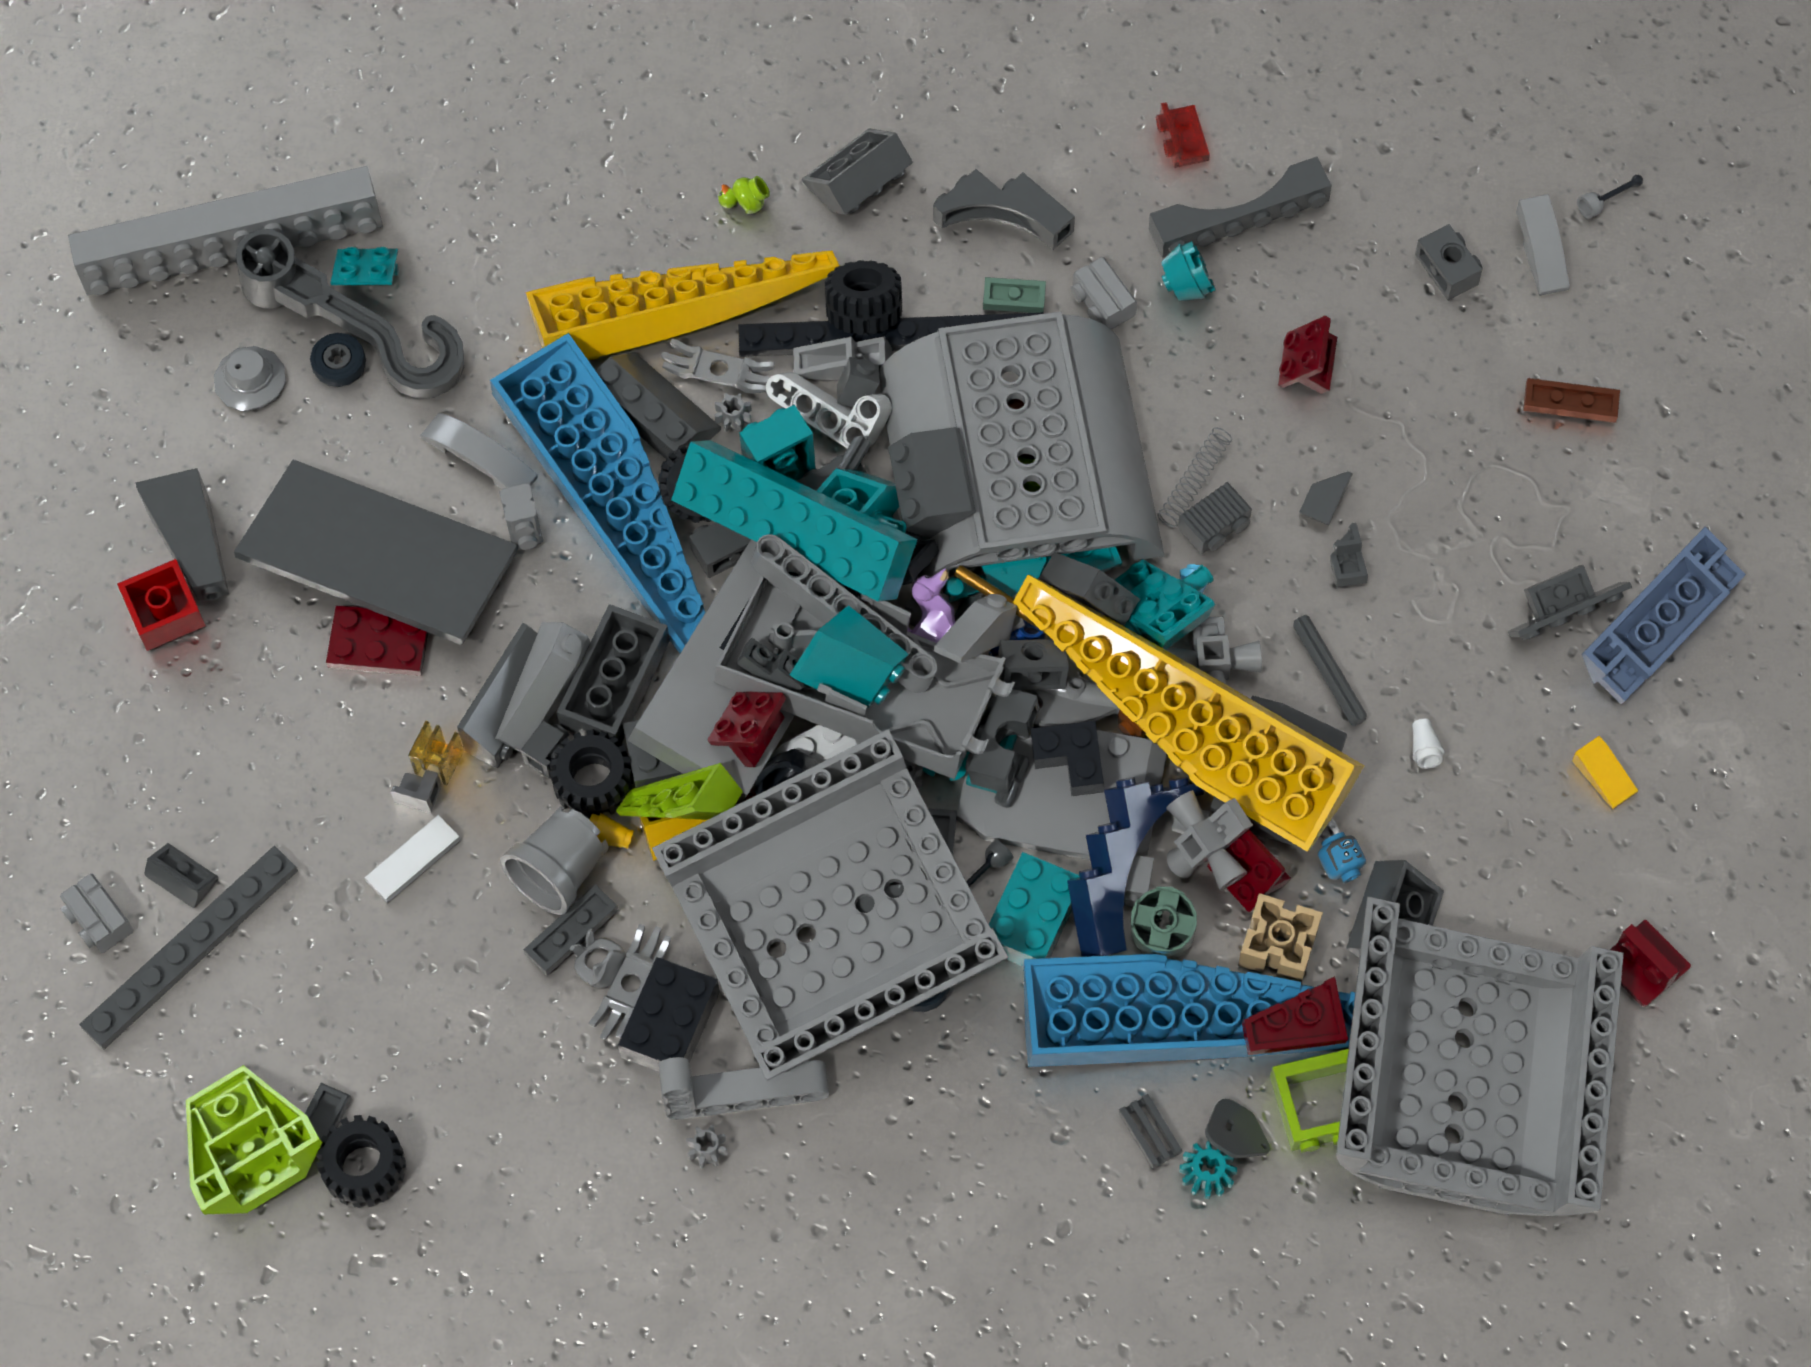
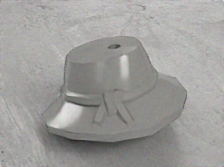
[214,346,286,412]

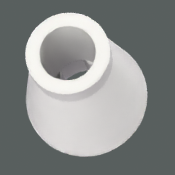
[1412,719,1445,769]

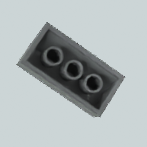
[595,352,721,459]
[457,623,538,768]

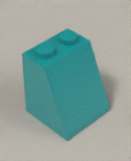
[789,605,909,709]

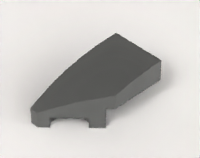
[1299,471,1353,526]

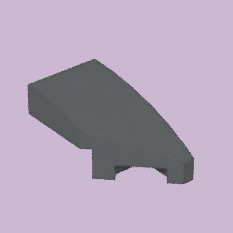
[1330,523,1368,587]

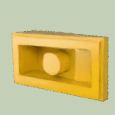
[1572,736,1638,810]

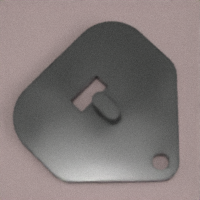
[1205,1099,1271,1158]

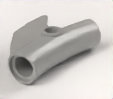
[1025,676,1120,727]

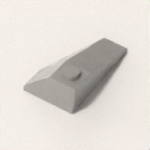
[495,622,590,752]

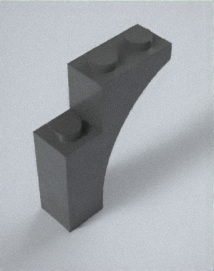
[933,169,1075,250]

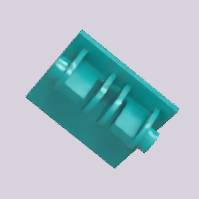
[330,247,399,285]

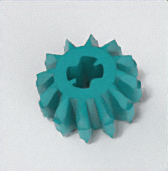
[1179,1141,1237,1199]

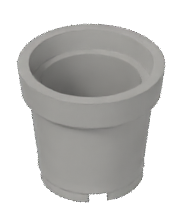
[500,806,608,915]

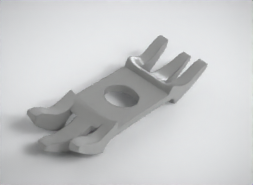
[661,338,775,393]
[589,924,672,1040]

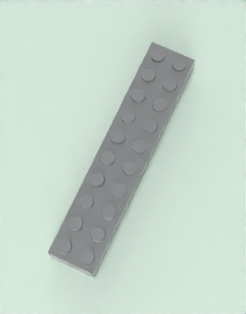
[68,166,383,296]

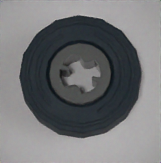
[310,333,366,387]

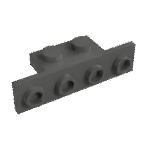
[1508,565,1632,640]

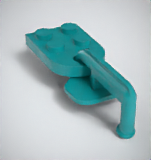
[943,547,1122,603]

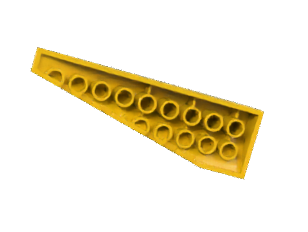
[525,250,840,360]

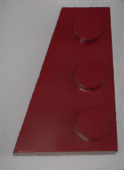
[1242,976,1348,1055]

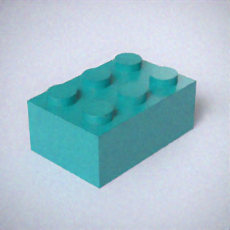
[739,404,816,481]
[989,852,1080,966]

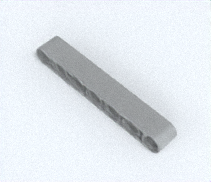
[751,534,937,693]

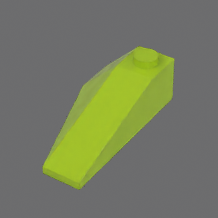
[616,763,743,820]

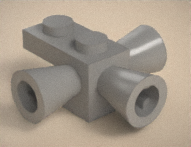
[1166,616,1262,685]
[1166,790,1253,890]

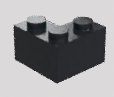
[1031,721,1104,796]

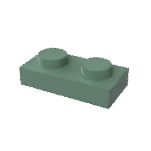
[983,277,1046,313]

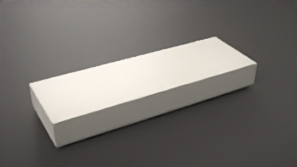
[364,815,461,903]

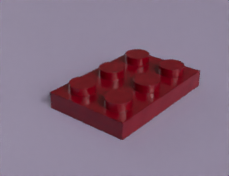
[326,606,429,676]

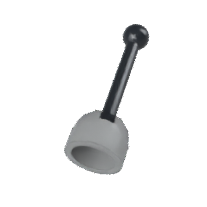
[1577,175,1643,219]

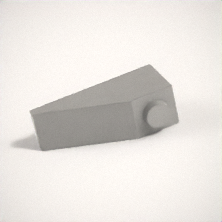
[934,594,1017,663]

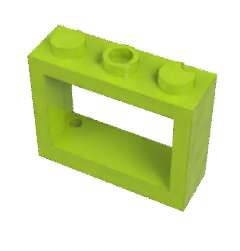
[1270,1049,1349,1153]

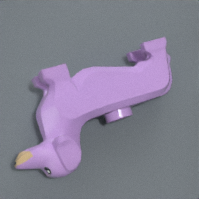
[908,568,955,643]

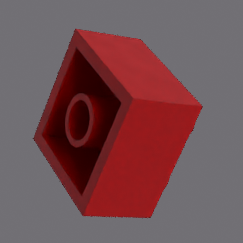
[117,559,206,651]

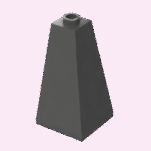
[135,468,229,601]

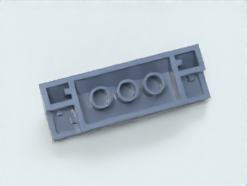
[1581,527,1746,704]

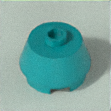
[1161,241,1216,301]

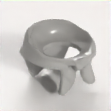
[570,928,626,988]

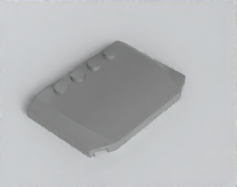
[957,714,1167,860]

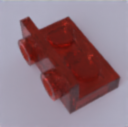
[1156,102,1210,168]

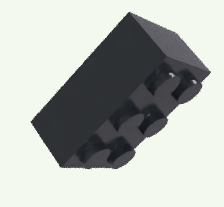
[618,957,720,1072]

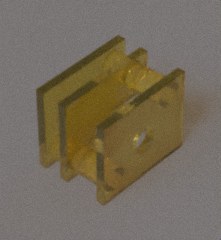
[408,721,464,786]

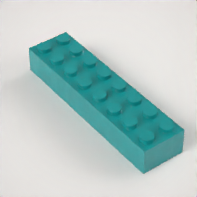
[671,440,918,602]

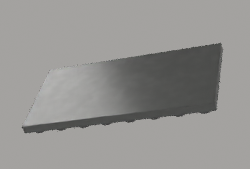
[234,459,518,645]

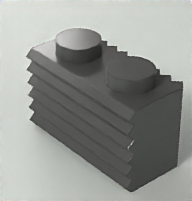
[1178,482,1252,554]

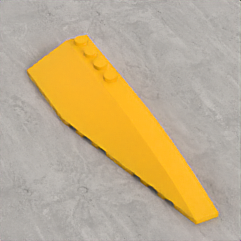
[1013,574,1365,852]

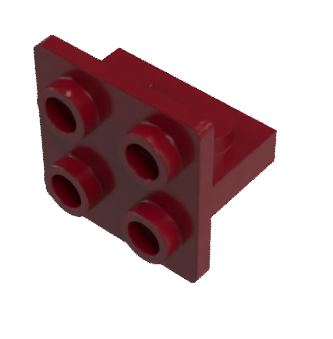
[1278,315,1338,394]
[707,692,786,768]
[1207,829,1291,912]
[1610,920,1691,1008]

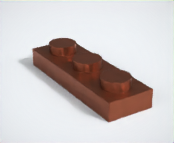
[1523,378,1620,423]

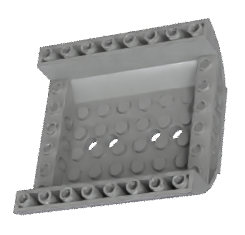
[879,311,1164,588]
[652,729,1008,1081]
[1336,897,1624,1216]

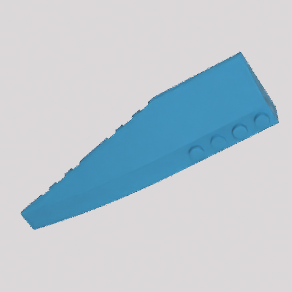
[490,333,706,653]
[1023,954,1355,1067]

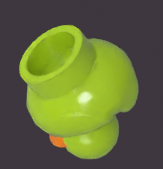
[718,176,770,214]

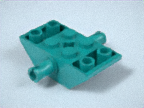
[817,468,906,533]
[1115,559,1215,650]

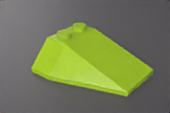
[186,1065,322,1215]

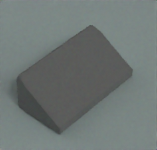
[144,843,218,908]

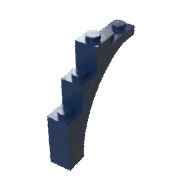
[1067,777,1204,957]

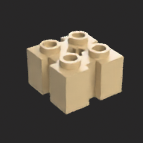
[1238,893,1323,984]

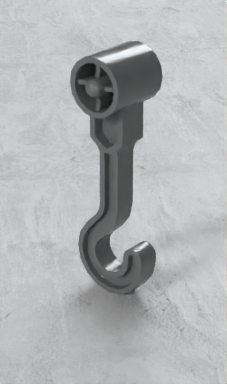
[236,229,464,398]

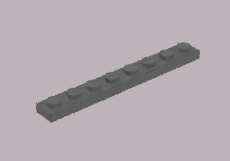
[79,846,298,1050]

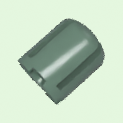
[1131,886,1197,960]

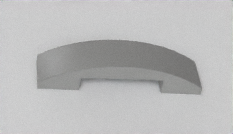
[420,413,538,489]

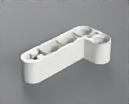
[766,372,892,449]

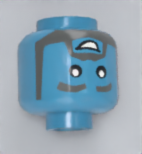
[1318,832,1366,883]

